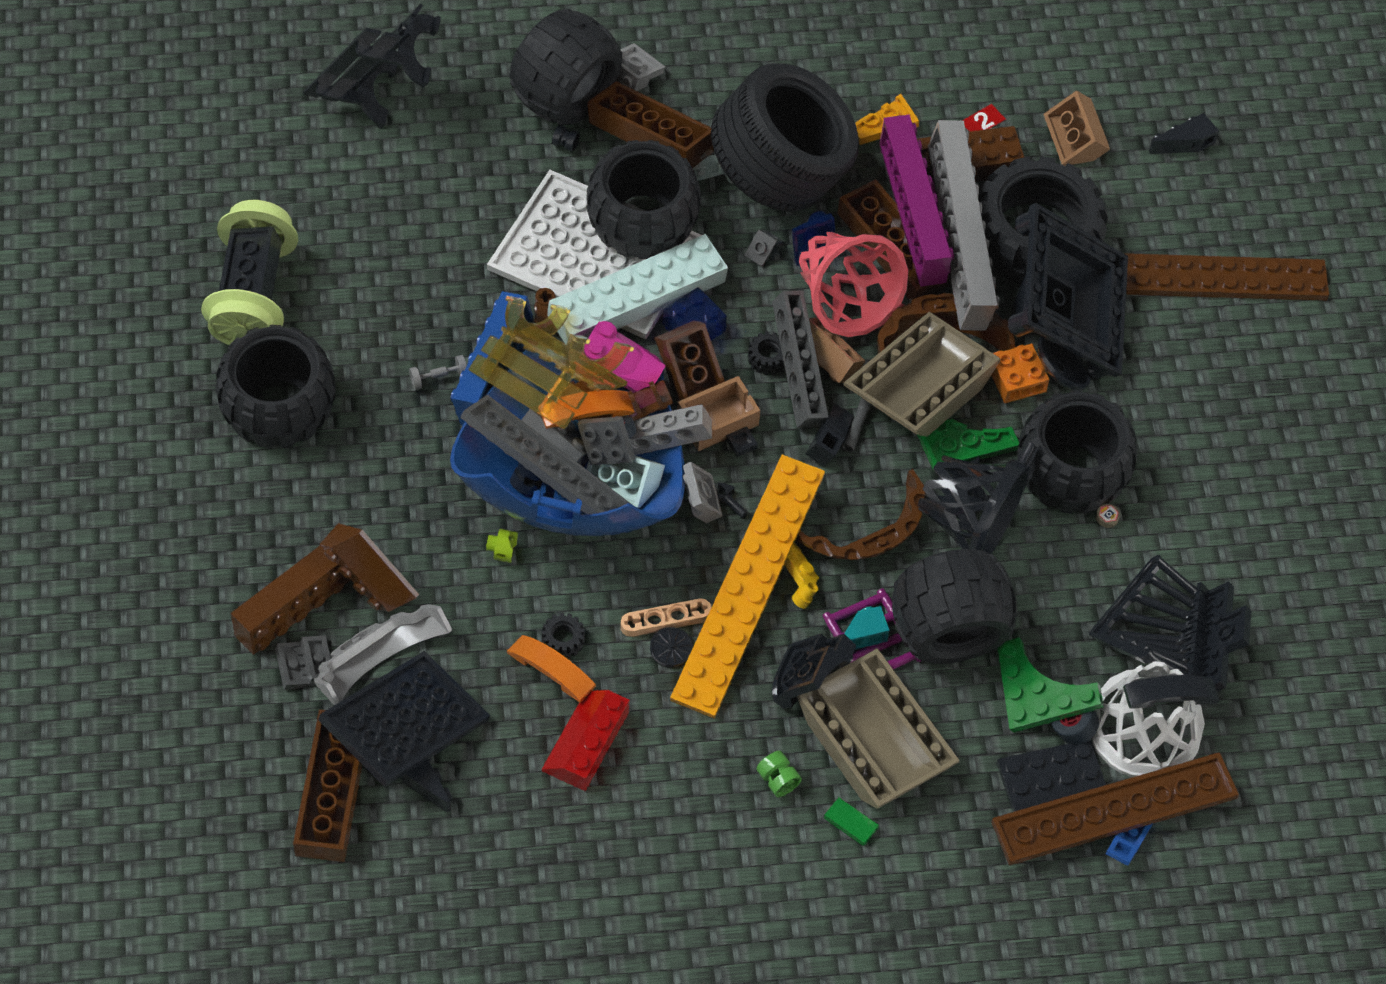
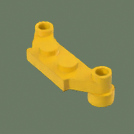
[784,543,819,609]

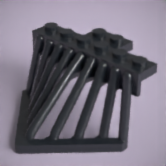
[1089,555,1252,692]

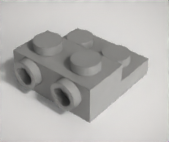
[617,43,665,91]
[683,462,723,523]

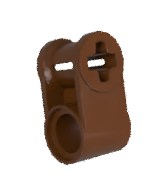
[534,288,557,332]

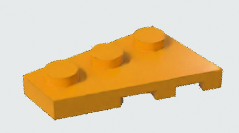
[855,94,919,145]

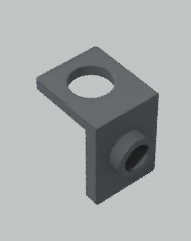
[744,229,785,266]

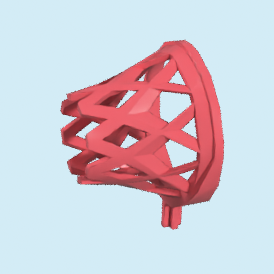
[799,232,908,337]

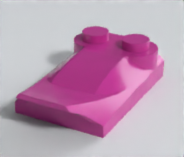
[576,321,666,393]

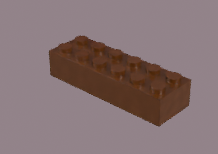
[587,81,714,168]
[917,126,1024,182]
[838,179,951,300]
[231,545,351,655]
[293,709,362,862]

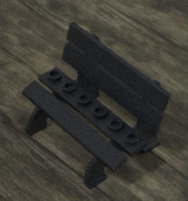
[302,4,441,129]

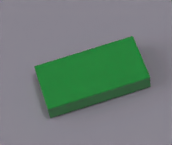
[824,797,879,846]

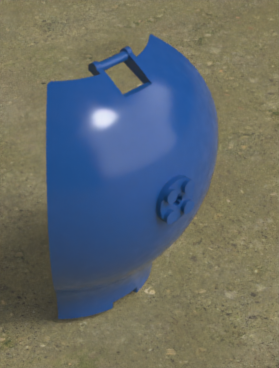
[450,334,685,536]

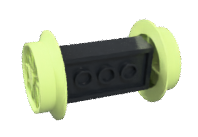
[201,200,298,345]

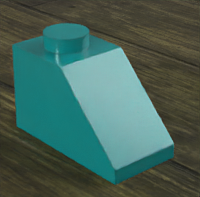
[844,606,889,649]

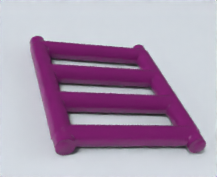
[822,588,922,669]

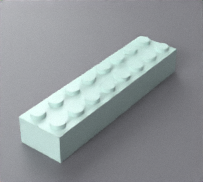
[547,234,728,350]

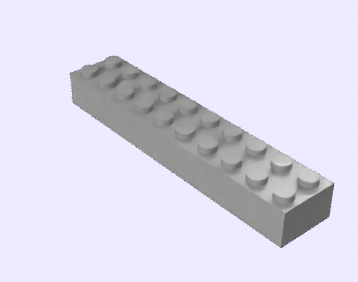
[928,120,999,330]

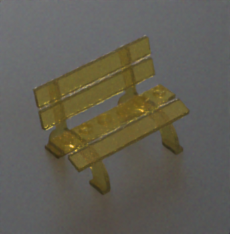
[468,296,634,429]

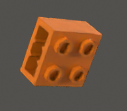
[991,344,1050,403]

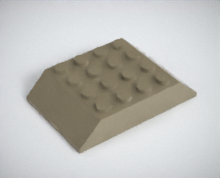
[844,312,1000,437]
[797,649,960,809]

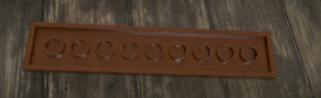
[1124,253,1329,301]
[991,752,1239,866]

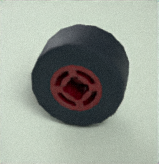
[1051,710,1099,744]

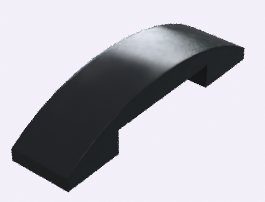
[1123,675,1219,709]

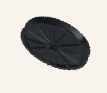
[650,627,693,668]

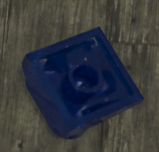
[792,211,835,266]

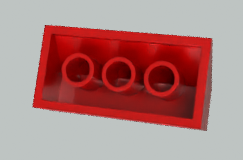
[541,690,630,791]

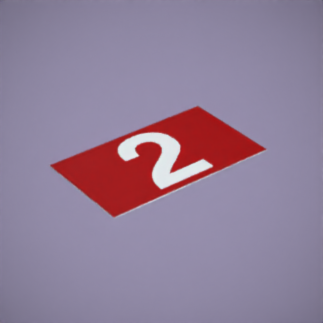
[962,104,1006,132]

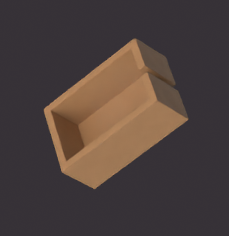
[677,376,760,451]

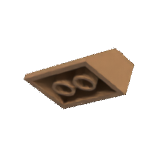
[1043,91,1110,166]

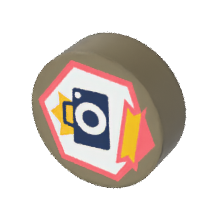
[1096,504,1120,528]

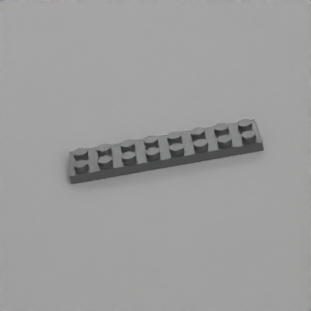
[460,394,631,514]

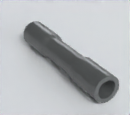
[841,398,873,453]

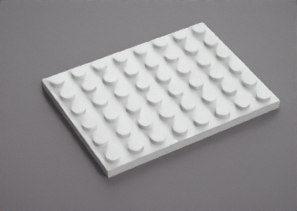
[487,170,702,339]

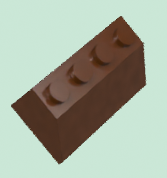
[320,523,419,612]

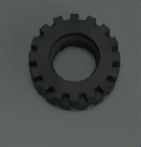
[748,332,785,375]
[542,613,585,659]

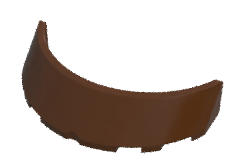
[877,293,1015,354]
[795,469,925,560]

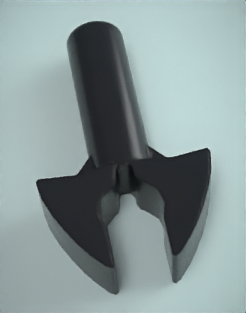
[717,482,748,518]

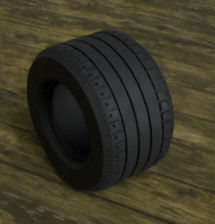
[711,63,859,212]

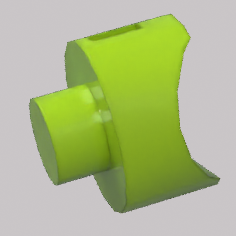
[486,529,518,563]

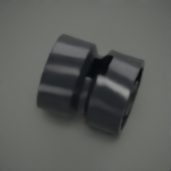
[510,463,543,495]

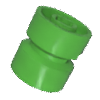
[756,751,802,797]

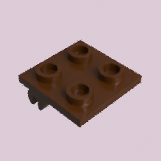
[627,380,673,421]

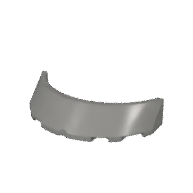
[314,604,452,705]

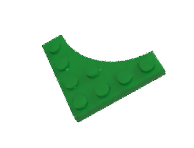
[917,419,1019,472]
[998,637,1104,733]

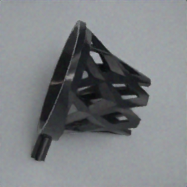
[917,442,1039,555]

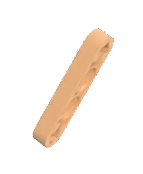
[621,599,711,637]

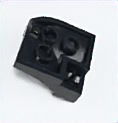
[772,633,857,709]

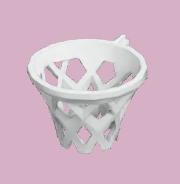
[1091,661,1205,777]

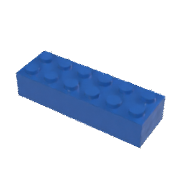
[451,291,535,426]

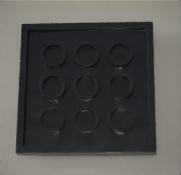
[996,740,1106,812]

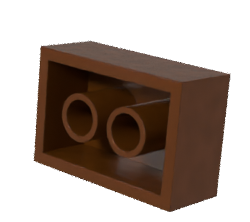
[655,320,725,401]

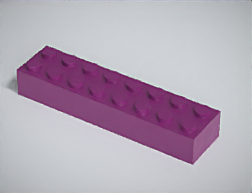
[879,114,954,287]

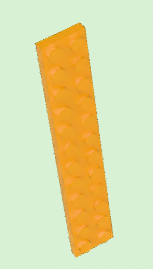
[670,455,825,719]

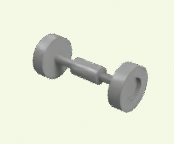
[409,355,467,390]

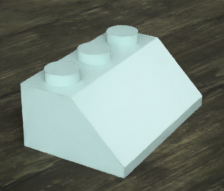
[586,455,665,508]

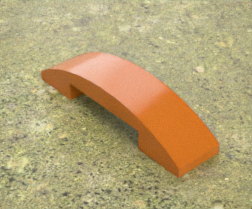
[539,390,635,429]
[507,635,596,703]

